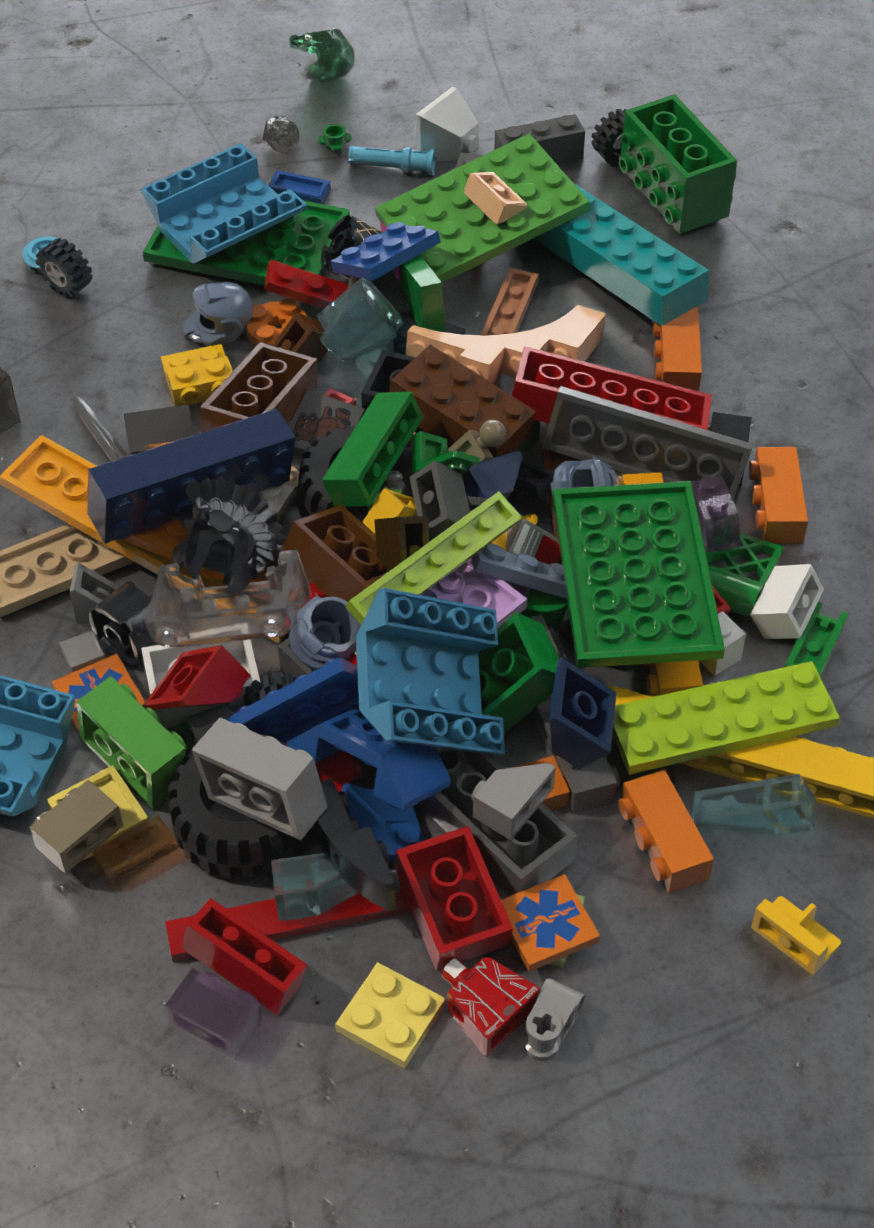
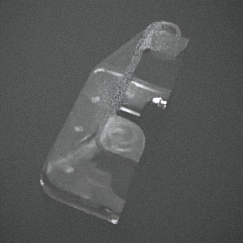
[145,550,311,648]

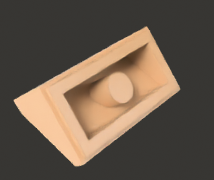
[464,172,527,224]

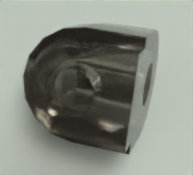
[262,116,300,154]

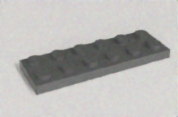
[542,386,753,506]

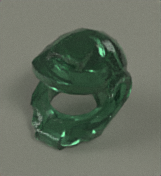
[289,29,355,83]

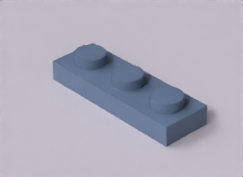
[471,544,567,599]

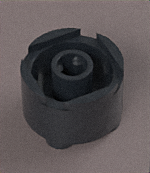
[89,581,172,666]

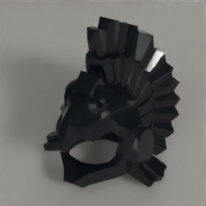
[171,477,297,594]

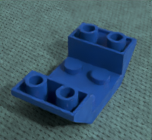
[287,706,451,811]

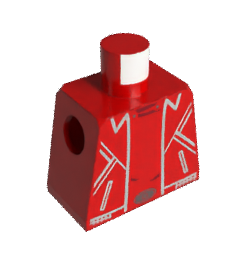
[441,957,540,1057]

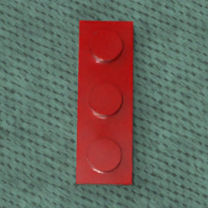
[264,260,355,317]

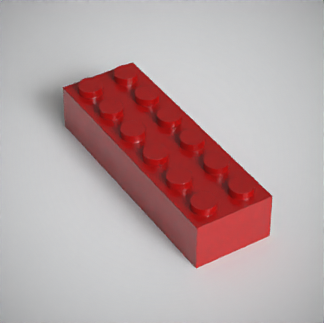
[511,346,712,430]

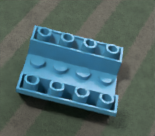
[141,143,307,264]
[356,588,505,756]
[0,675,75,816]

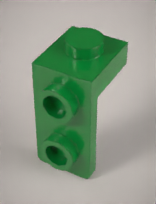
[411,431,480,474]

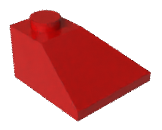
[142,645,251,710]

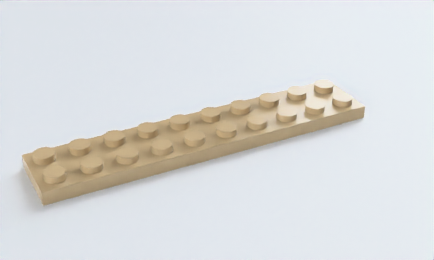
[0,464,299,617]

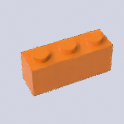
[653,307,702,391]
[749,447,808,543]
[619,769,714,893]

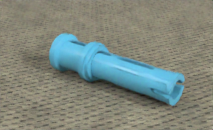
[348,145,437,175]

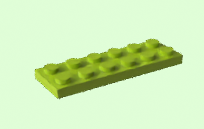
[612,661,840,775]

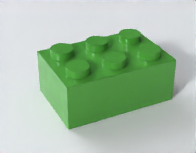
[76,676,186,810]

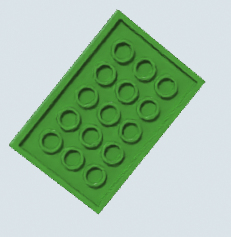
[375,133,590,283]

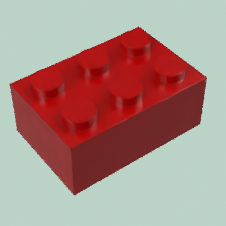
[394,826,513,972]

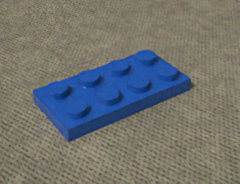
[225,657,359,744]

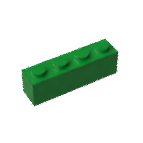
[322,392,423,506]

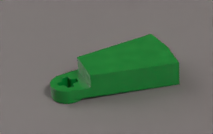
[399,254,445,332]

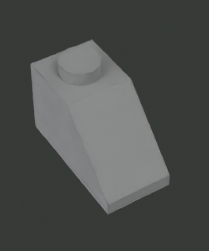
[471,763,556,840]

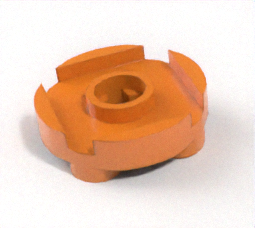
[246,298,306,346]

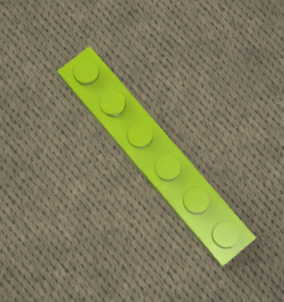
[345,491,522,625]

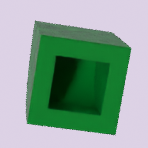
[522,589,568,631]

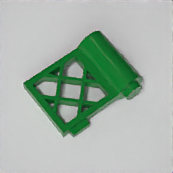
[704,526,784,619]

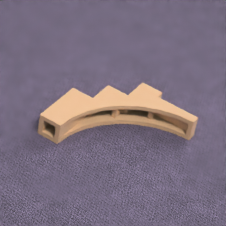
[406,305,606,384]

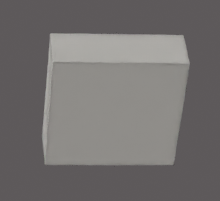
[59,630,105,672]

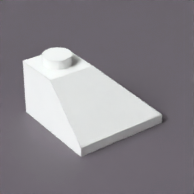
[416,87,479,162]

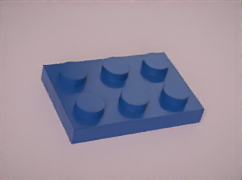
[331,222,441,280]

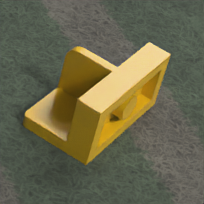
[751,896,841,975]

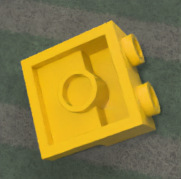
[160,344,233,406]

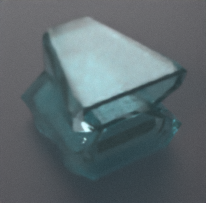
[317,278,403,362]

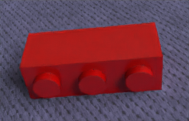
[182,898,307,1016]

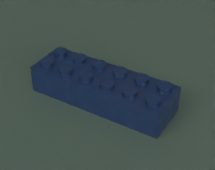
[87,409,296,544]

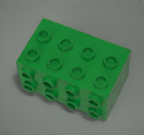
[619,94,737,234]

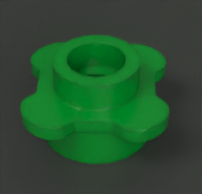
[318,124,352,151]

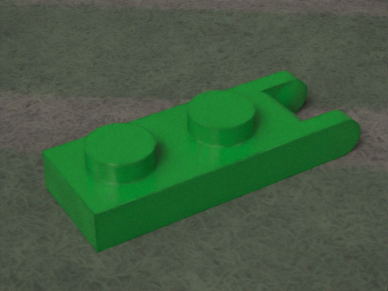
[784,602,849,678]

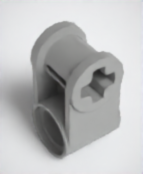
[523,978,585,1060]

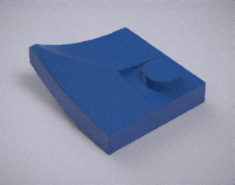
[341,783,425,863]

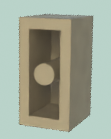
[30,780,123,874]

